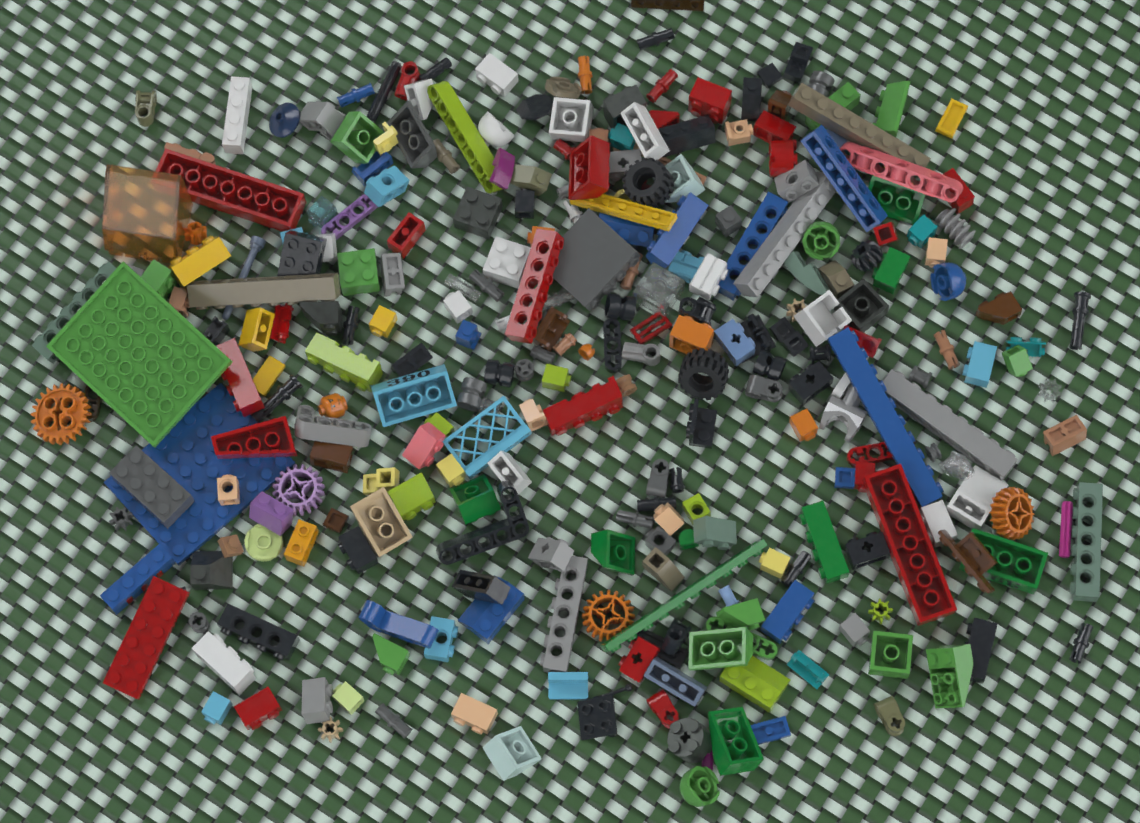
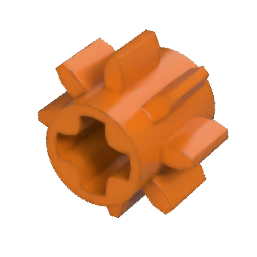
[184,222,207,245]

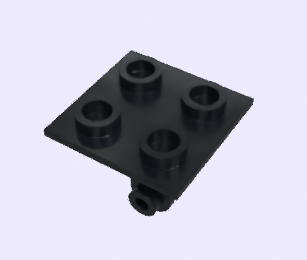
[733,314,776,363]
[577,694,618,741]

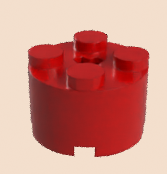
[769,140,798,177]

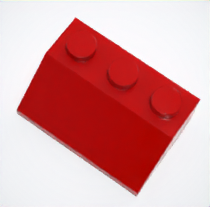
[568,135,610,200]

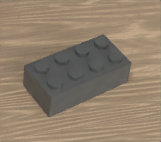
[109,445,195,529]

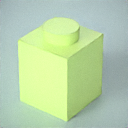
[332,681,365,715]

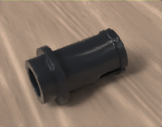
[669,467,685,493]

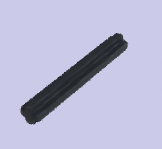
[366,61,402,123]

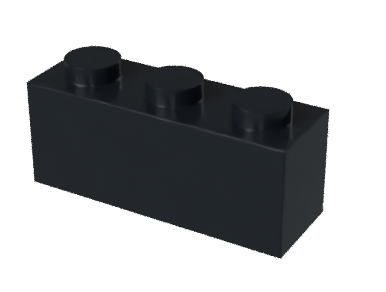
[658,115,716,158]
[451,570,511,605]
[964,617,998,684]

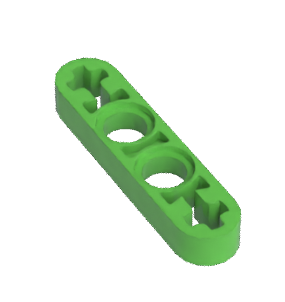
[706,617,778,660]

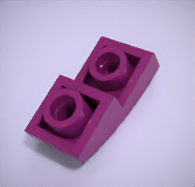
[489,148,515,190]

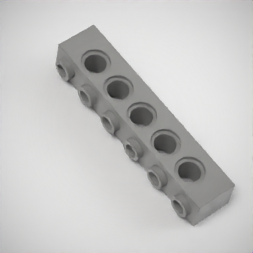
[540,556,588,673]

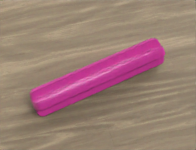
[1059,501,1073,558]

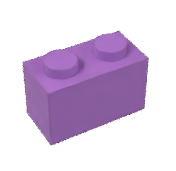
[249,492,294,536]

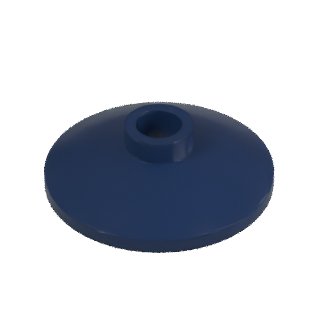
[269,103,300,138]

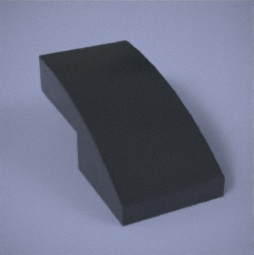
[783,42,813,83]
[769,317,809,357]

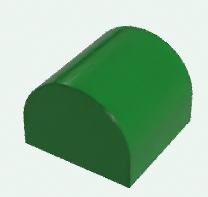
[679,529,699,550]

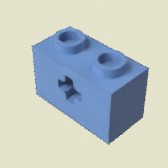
[714,319,756,366]

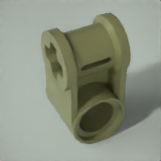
[135,90,157,127]
[874,696,905,737]

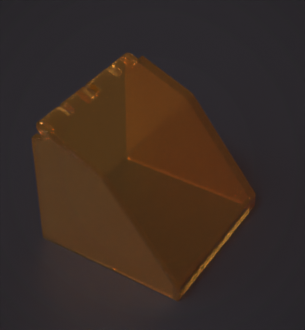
[102,164,193,264]

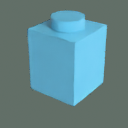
[201,691,233,725]

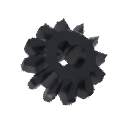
[850,239,884,273]

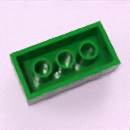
[959,528,1048,595]

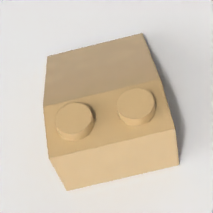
[350,487,413,557]

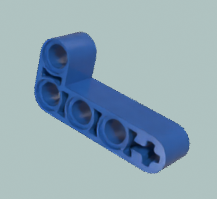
[359,600,439,649]

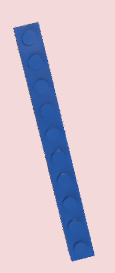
[828,328,944,507]

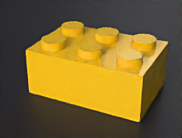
[168,235,231,287]

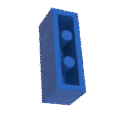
[760,580,815,644]

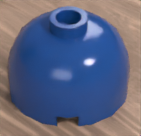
[930,262,966,301]

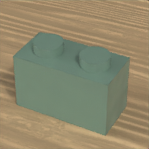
[693,516,737,550]

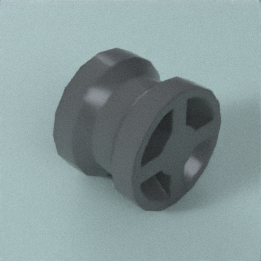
[515,359,534,382]

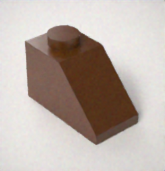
[768,90,792,120]

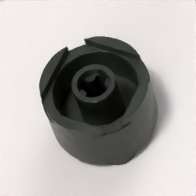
[667,718,712,763]

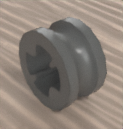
[925,443,942,462]

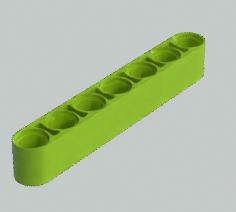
[427,81,503,194]

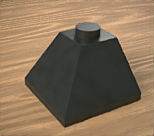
[190,551,233,590]

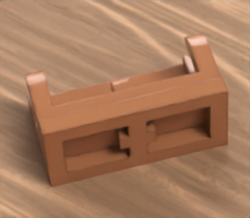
[1043,415,1087,456]

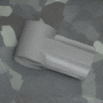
[622,342,661,366]

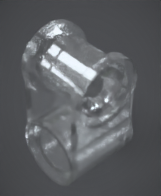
[939,451,975,481]

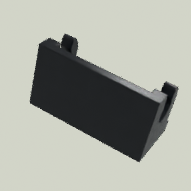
[203,316,230,346]
[390,342,433,377]

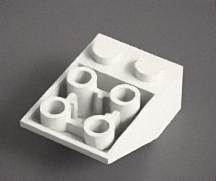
[946,465,1008,530]

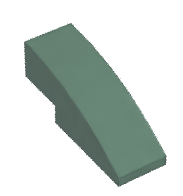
[784,251,833,295]

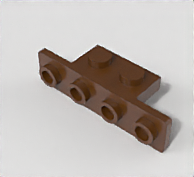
[938,529,998,594]

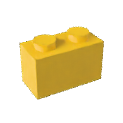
[238,307,275,352]

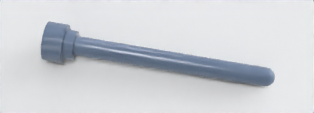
[222,236,266,320]

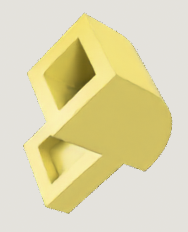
[363,467,400,495]

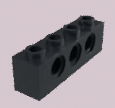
[217,604,300,661]

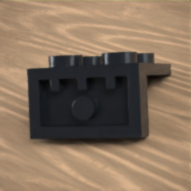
[686,398,717,449]

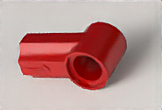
[394,61,420,101]

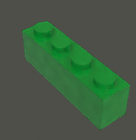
[798,500,849,584]

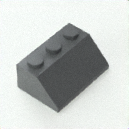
[387,101,437,168]

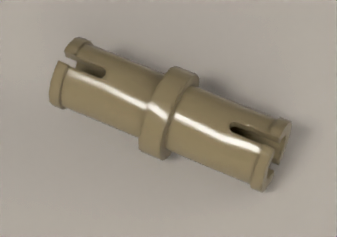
[433,139,460,174]

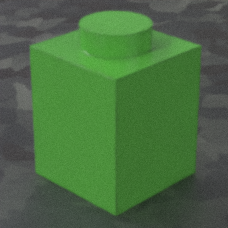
[1002,345,1033,377]

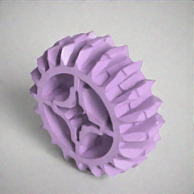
[273,464,325,516]

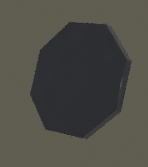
[516,94,553,120]

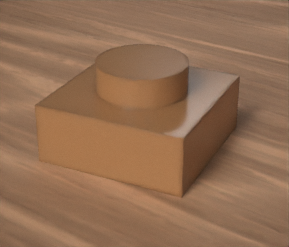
[218,534,244,558]

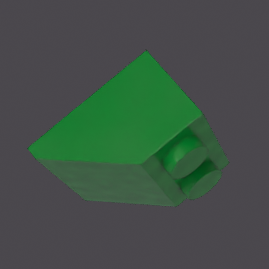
[449,474,501,525]

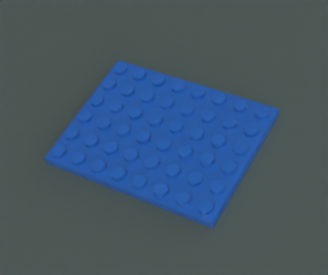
[104,383,296,566]

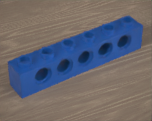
[800,125,888,232]
[718,191,788,301]

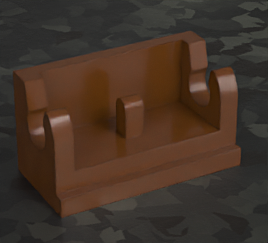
[533,306,570,352]
[310,441,353,474]

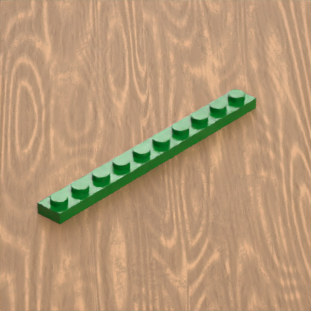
[600,539,768,653]

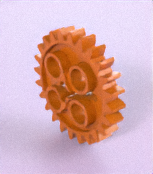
[30,383,92,445]

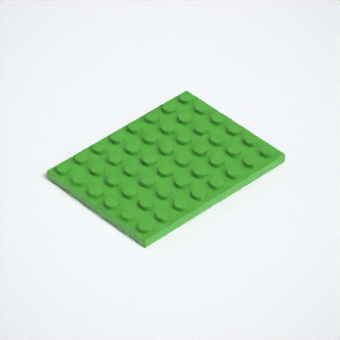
[46,261,233,447]

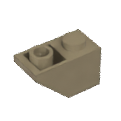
[642,547,685,592]

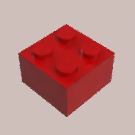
[688,77,732,124]

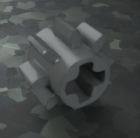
[109,507,133,531]

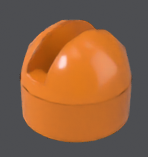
[578,344,595,361]

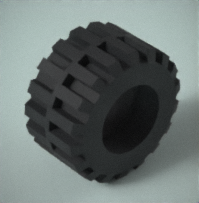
[622,158,674,208]
[678,348,729,400]

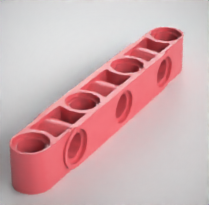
[840,142,963,202]

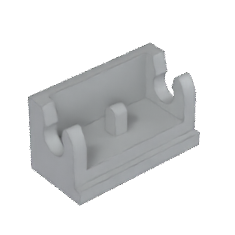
[380,253,405,297]

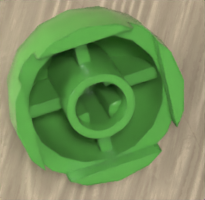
[802,221,840,260]
[679,766,720,807]

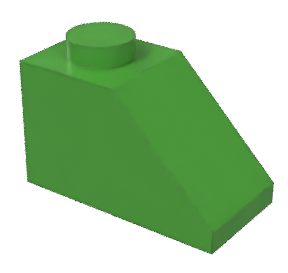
[716,598,765,631]
[372,633,410,675]

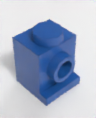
[455,319,482,350]

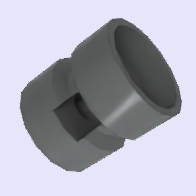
[807,71,835,98]
[456,377,487,412]

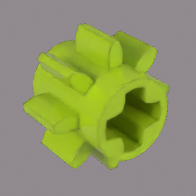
[868,598,893,624]

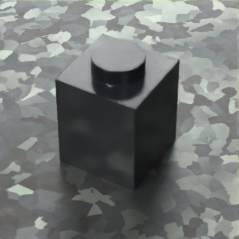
[515,189,535,219]

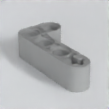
[294,405,372,447]

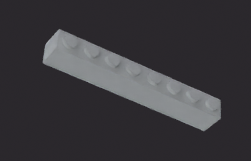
[733,172,836,297]
[883,369,1018,481]

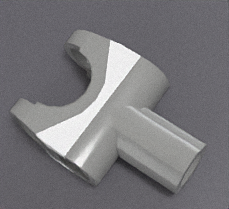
[819,384,867,442]

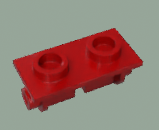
[270,303,294,344]

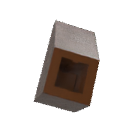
[976,291,1022,325]

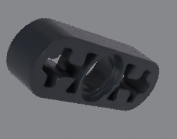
[603,318,622,373]

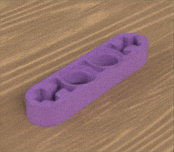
[321,194,378,240]

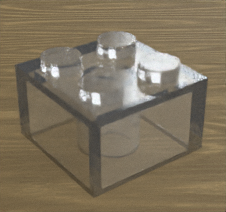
[633,262,685,317]

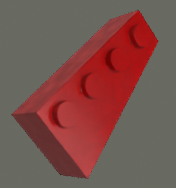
[543,376,623,436]
[211,416,297,459]

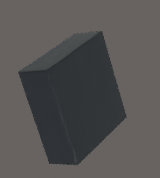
[757,63,783,88]

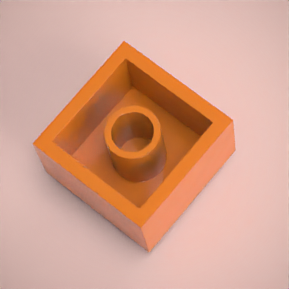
[669,315,714,354]

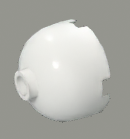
[478,111,514,147]

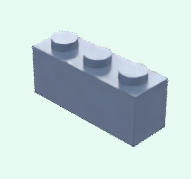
[644,657,707,707]

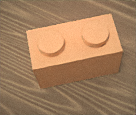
[451,693,498,735]

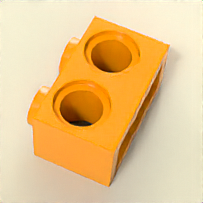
[284,519,319,567]

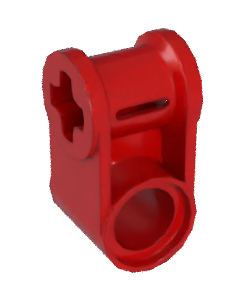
[646,689,679,729]

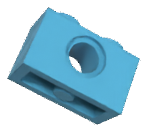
[364,165,409,207]
[424,616,458,662]

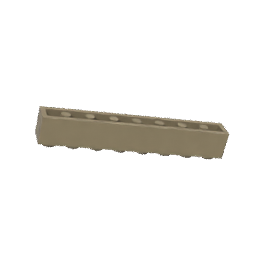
[788,83,931,179]
[187,273,341,310]

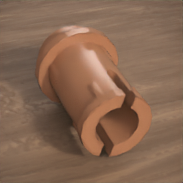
[553,333,577,357]

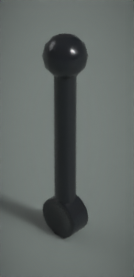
[593,684,633,698]

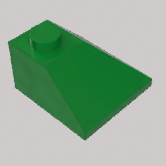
[591,529,635,576]

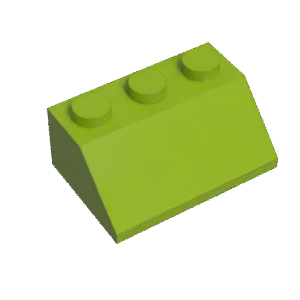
[719,656,791,713]

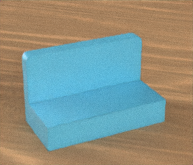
[548,672,588,700]

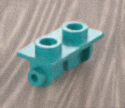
[1005,337,1046,357]
[786,650,829,689]

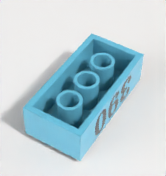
[371,364,457,427]

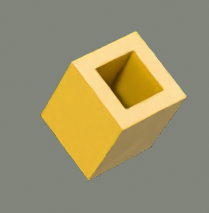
[369,305,397,338]

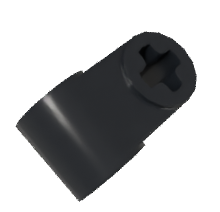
[678,297,717,326]
[661,618,692,655]

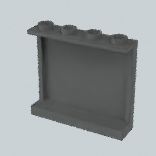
[542,208,641,311]

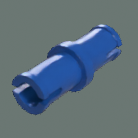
[337,83,375,108]

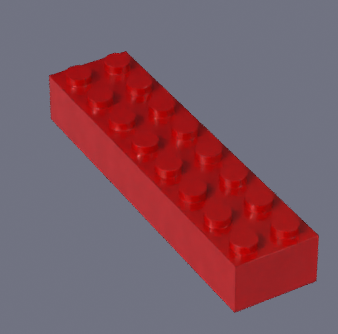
[151,148,306,232]
[862,464,957,626]

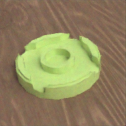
[244,524,284,562]

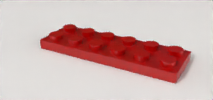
[103,576,190,700]

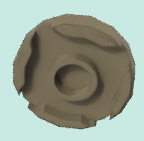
[545,77,582,99]

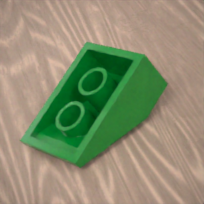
[708,707,764,776]

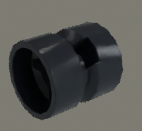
[604,293,636,321]
[753,350,787,381]
[484,359,515,388]

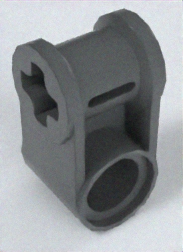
[745,375,783,403]
[646,459,669,498]

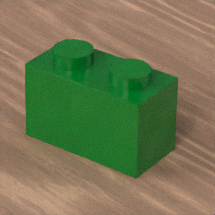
[871,247,911,294]

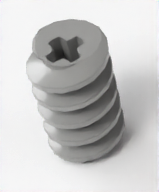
[934,208,976,249]

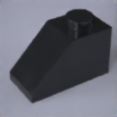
[741,77,762,121]

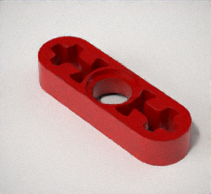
[847,442,893,467]

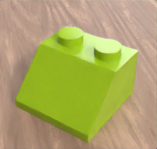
[388,473,436,521]

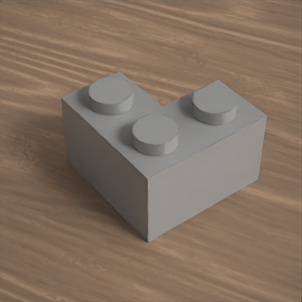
[299,101,346,141]

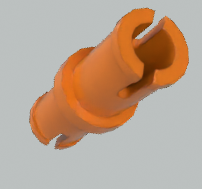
[578,56,593,94]

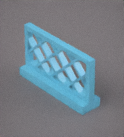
[443,396,532,479]

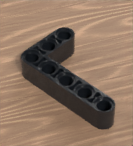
[436,481,529,565]

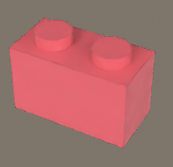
[402,422,446,469]

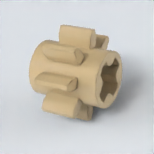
[786,299,808,322]
[318,717,343,743]

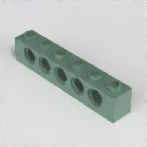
[32,261,116,364]
[1070,482,1103,602]

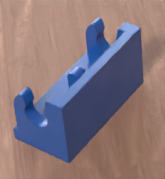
[352,152,393,186]

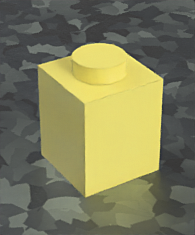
[436,453,466,488]
[759,547,791,579]

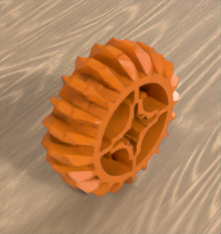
[989,487,1035,540]
[582,590,635,642]

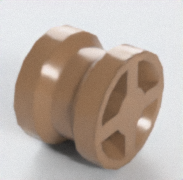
[616,374,637,397]

